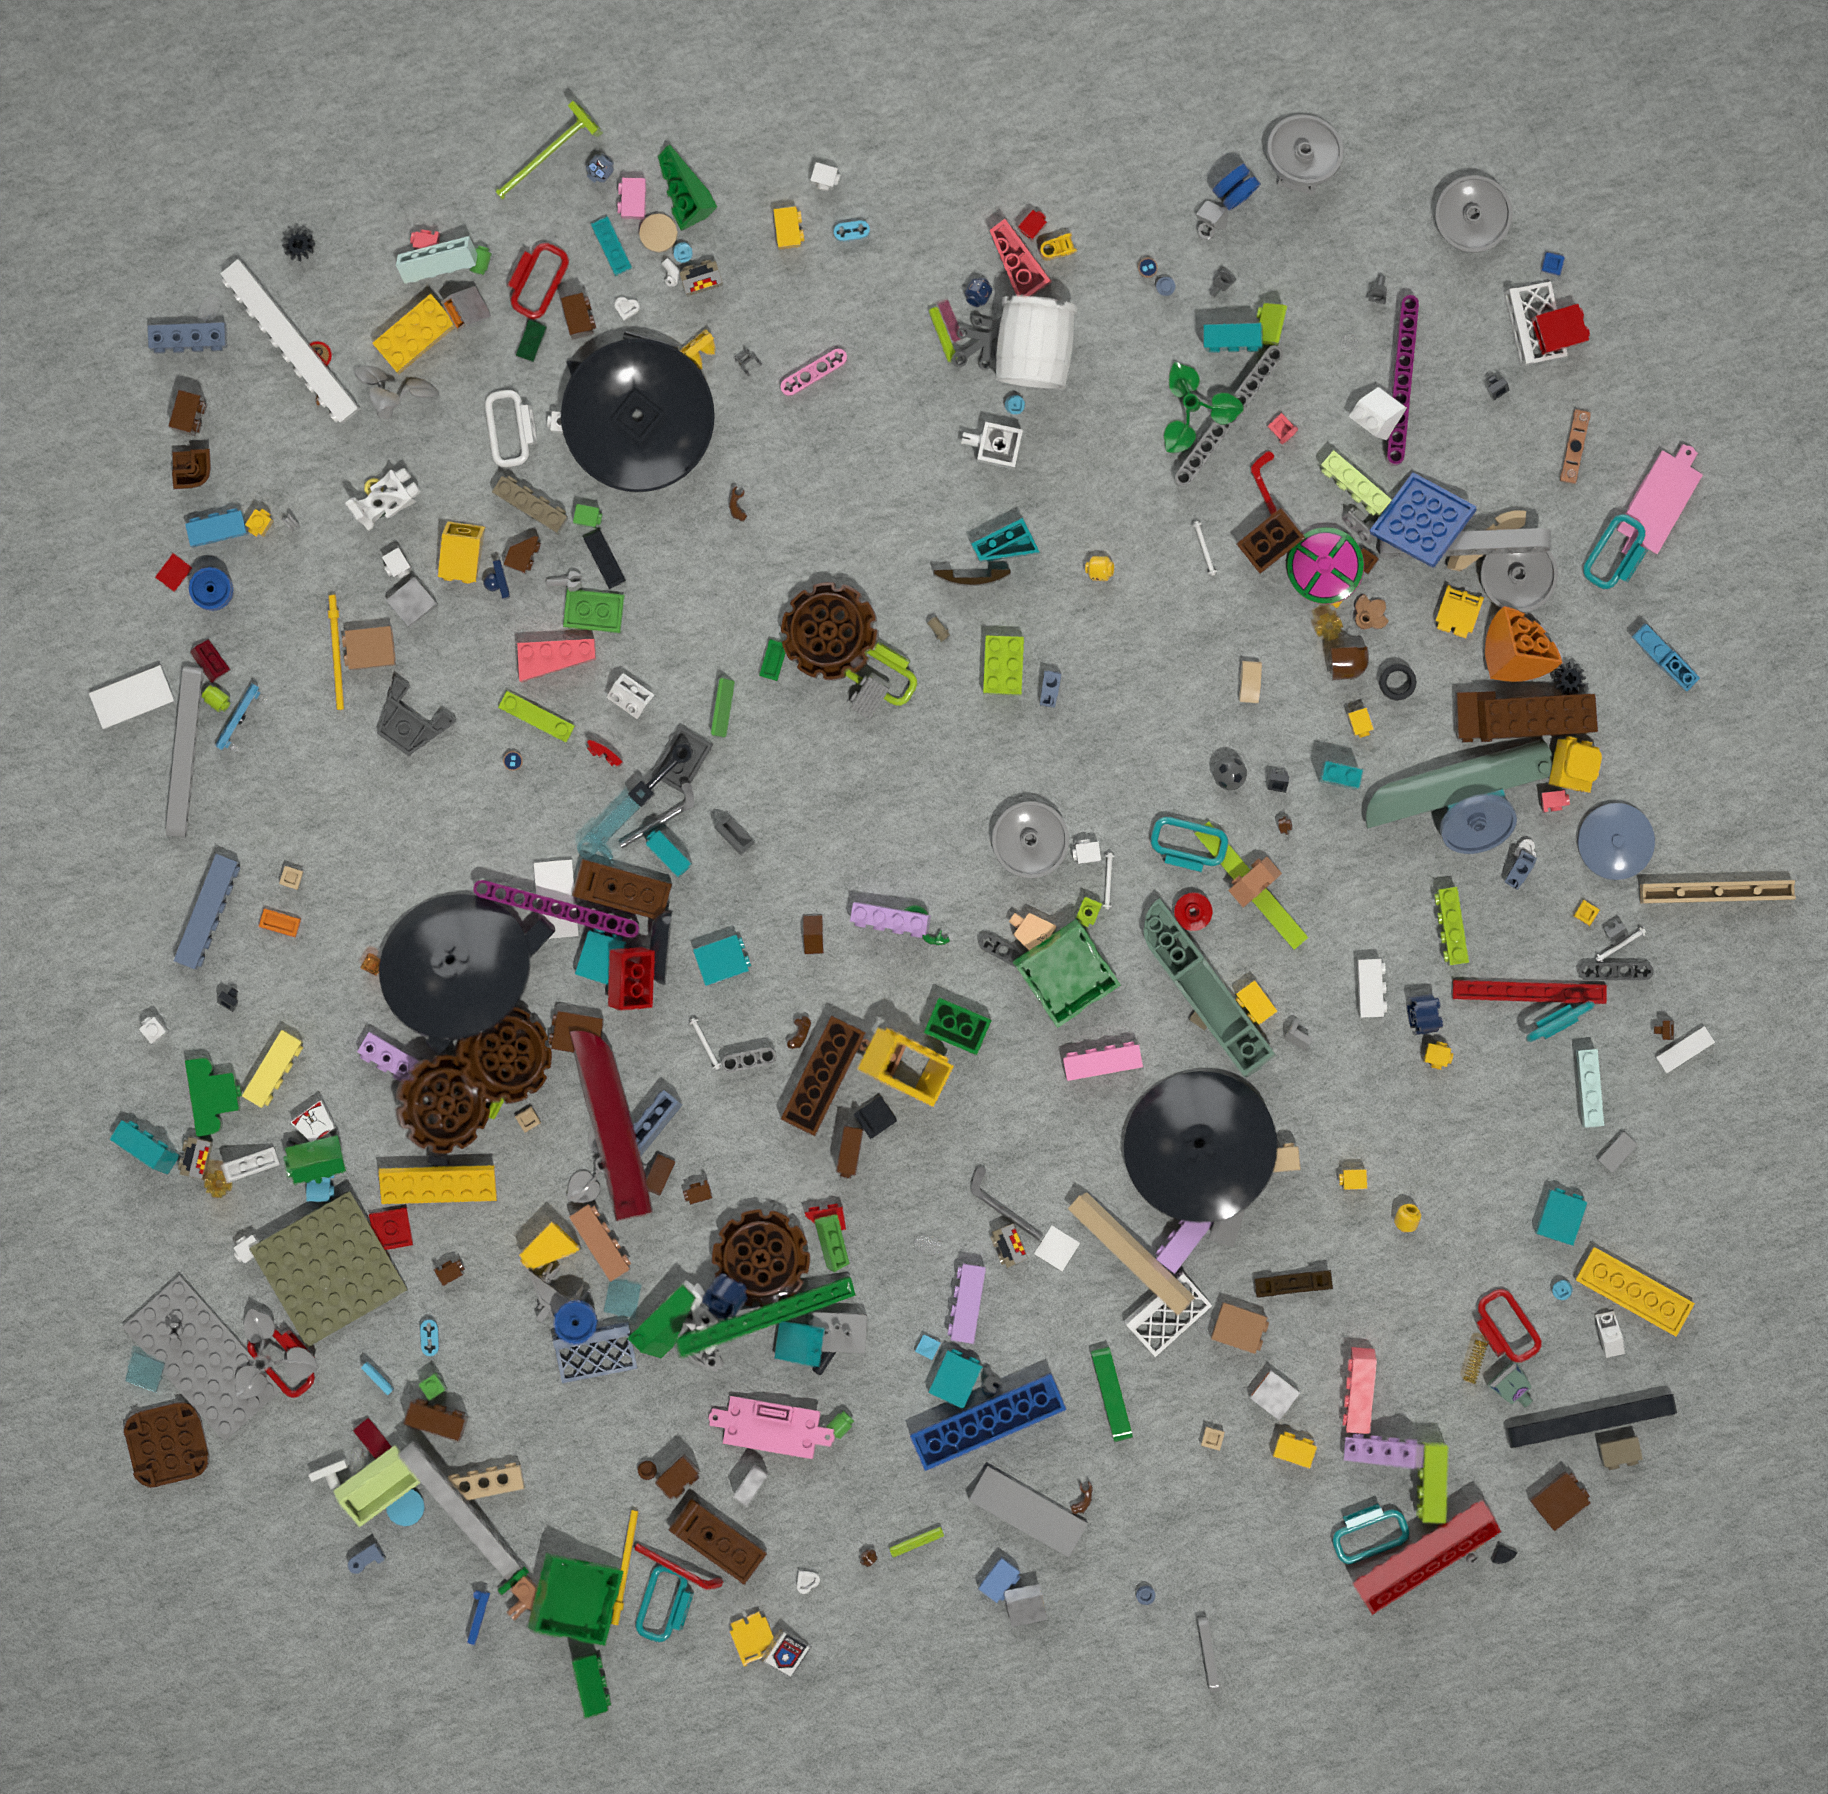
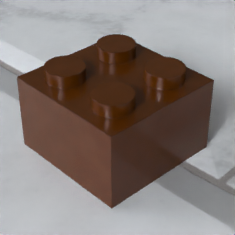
[561,292,597,340]
[168,390,207,437]
[655,1454,700,1500]

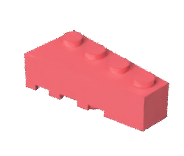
[990,219,1052,297]
[517,639,596,683]
[1342,1347,1377,1434]

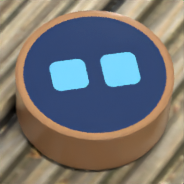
[1138,258,1158,278]
[503,751,523,771]

